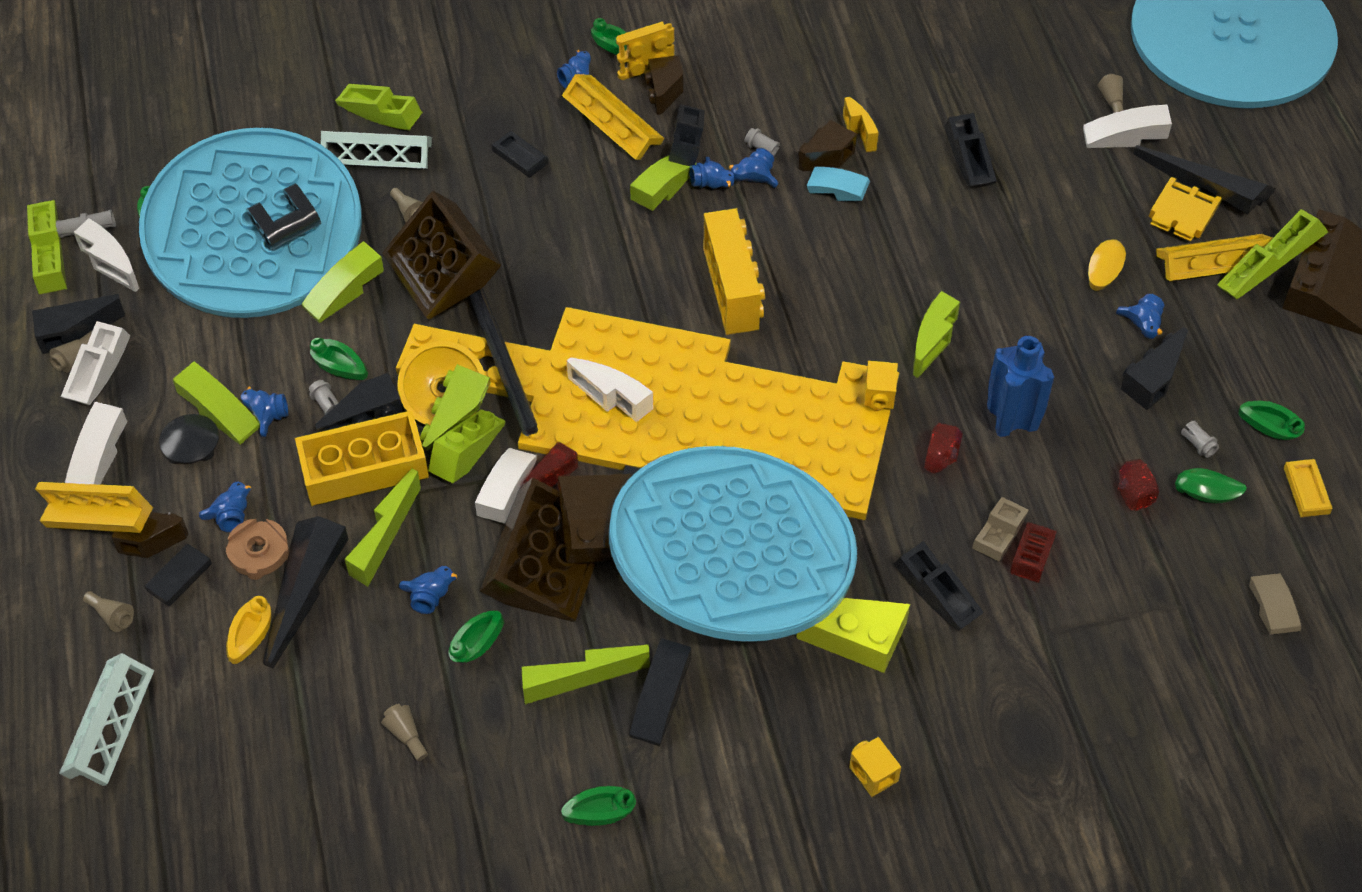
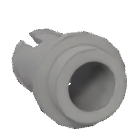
[744,128,780,157]
[309,380,339,415]
[1181,421,1219,458]

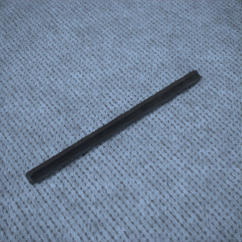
[469,288,538,436]

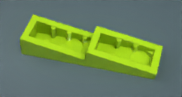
[27,200,67,294]
[1217,209,1328,299]
[345,468,421,587]
[522,645,650,704]

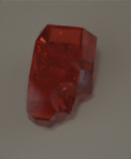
[924,423,963,474]
[1117,459,1159,511]

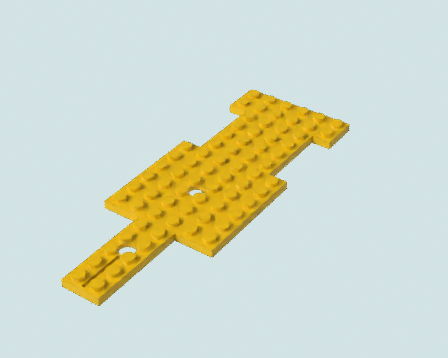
[396,307,899,520]

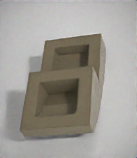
[972,497,1029,562]
[1249,573,1301,635]

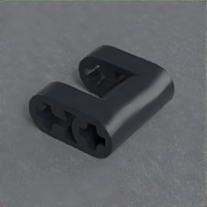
[246,183,321,250]

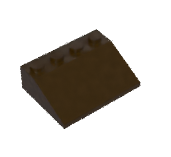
[382,190,502,319]
[1282,209,1362,335]
[558,474,634,563]
[480,477,596,622]

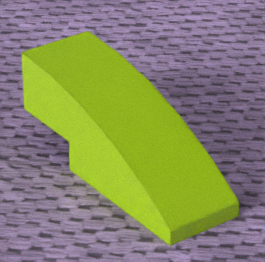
[335,84,422,130]
[630,156,697,211]
[301,241,384,323]
[913,291,960,378]
[173,361,260,445]

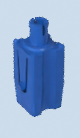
[987,336,1054,437]

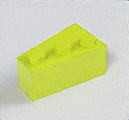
[797,598,910,673]

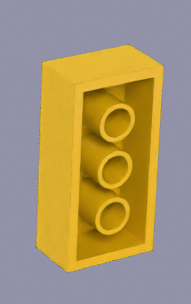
[703,208,765,335]
[295,410,429,506]

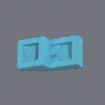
[807,167,870,201]

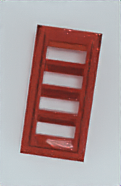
[523,442,578,487]
[1010,522,1057,583]

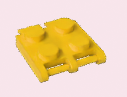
[616,21,674,80]
[1149,177,1222,241]

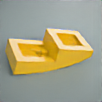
[843,97,879,152]

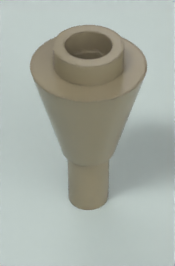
[1097,74,1124,113]
[390,188,423,222]
[49,331,92,373]
[83,591,134,632]
[381,704,428,761]

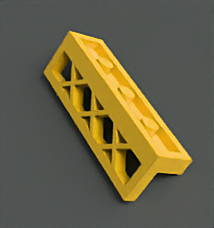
[562,74,665,160]
[1156,234,1273,281]
[35,482,153,533]

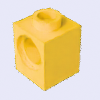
[864,361,898,409]
[849,737,901,797]

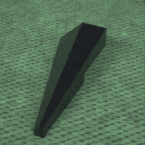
[1133,145,1276,215]
[263,516,349,669]

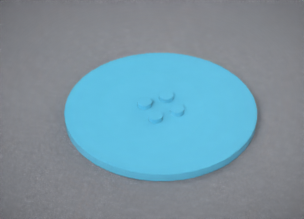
[1131,0,1338,108]
[139,128,362,318]
[609,446,857,641]

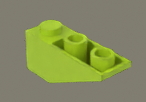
[420,364,491,451]
[428,409,506,483]

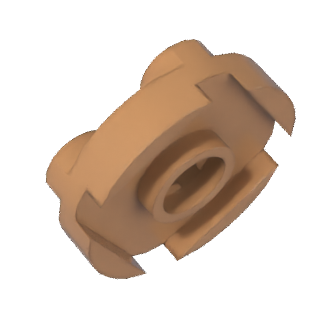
[226,519,289,580]

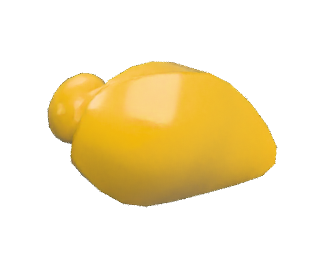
[1088,239,1126,291]
[226,596,271,664]

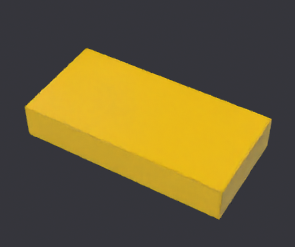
[1284,459,1333,517]

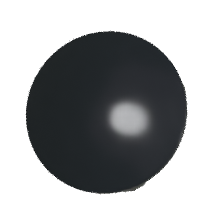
[159,414,219,464]

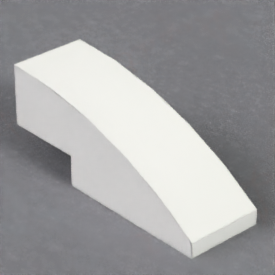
[1083,104,1172,148]
[74,218,139,292]
[61,321,130,405]
[567,358,653,422]
[65,402,127,485]
[475,448,537,523]

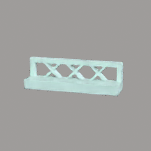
[321,131,432,169]
[59,653,154,786]

